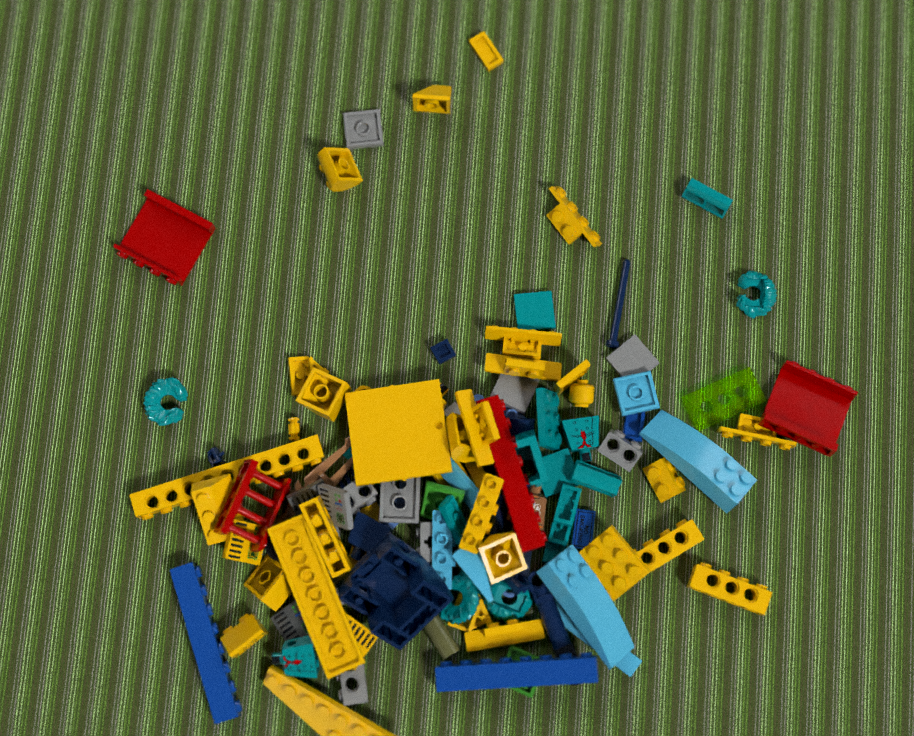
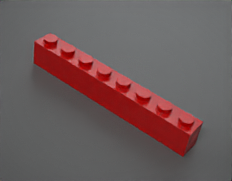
[476,395,547,553]

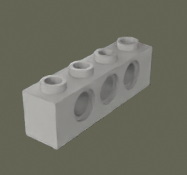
[336,621,369,706]

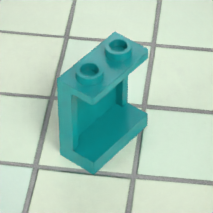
[515,429,549,487]

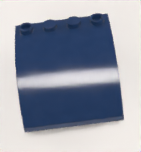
[336,532,453,650]

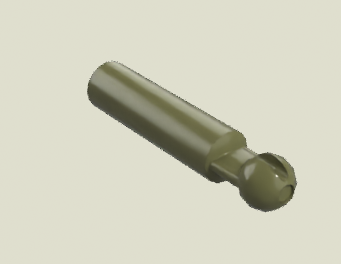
[424,615,460,660]

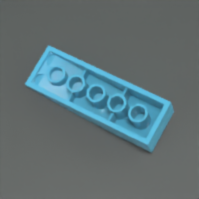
[639,410,757,513]
[536,544,634,670]

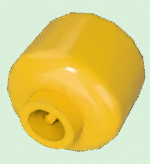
[569,379,595,407]

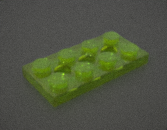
[680,367,767,432]

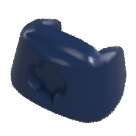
[207,447,225,467]

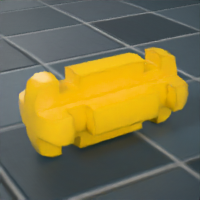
[288,417,300,441]

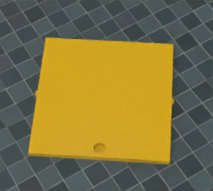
[345,379,452,487]

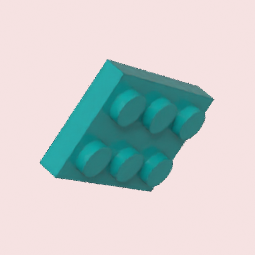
[536,387,562,451]

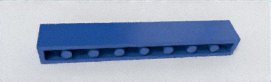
[170,562,243,724]
[435,652,599,692]

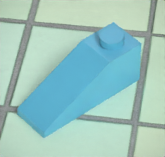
[451,549,493,603]

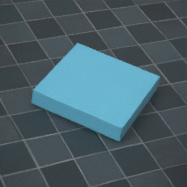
[613,371,660,417]

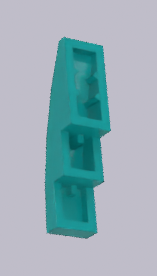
[542,484,582,564]

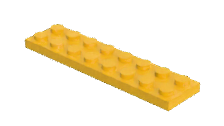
[267,514,366,679]

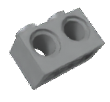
[597,429,644,472]
[343,481,379,517]

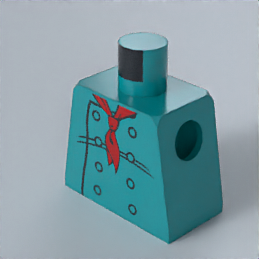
[561,415,599,462]
[272,635,320,678]

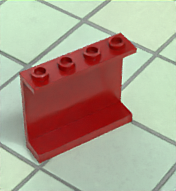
[113,189,216,286]
[758,360,858,457]

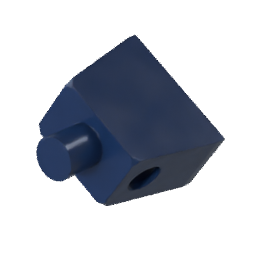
[348,511,393,561]

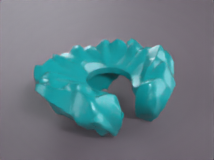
[736,270,777,319]
[143,377,188,426]
[438,575,479,624]
[484,580,533,622]

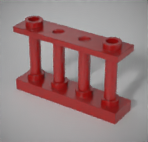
[213,459,292,552]

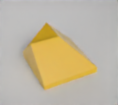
[412,85,452,114]
[478,532,528,585]

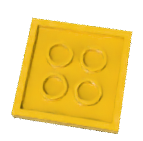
[579,525,651,602]

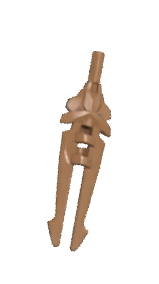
[272,437,353,527]

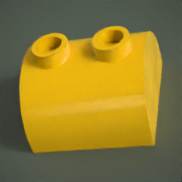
[317,147,363,192]
[445,412,475,463]

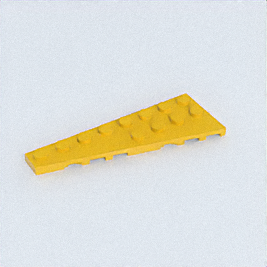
[263,664,396,736]

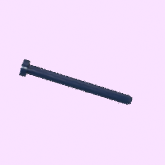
[605,259,630,348]

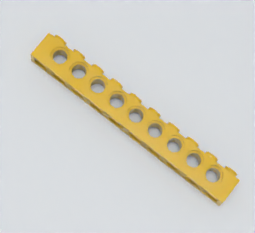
[129,435,326,520]

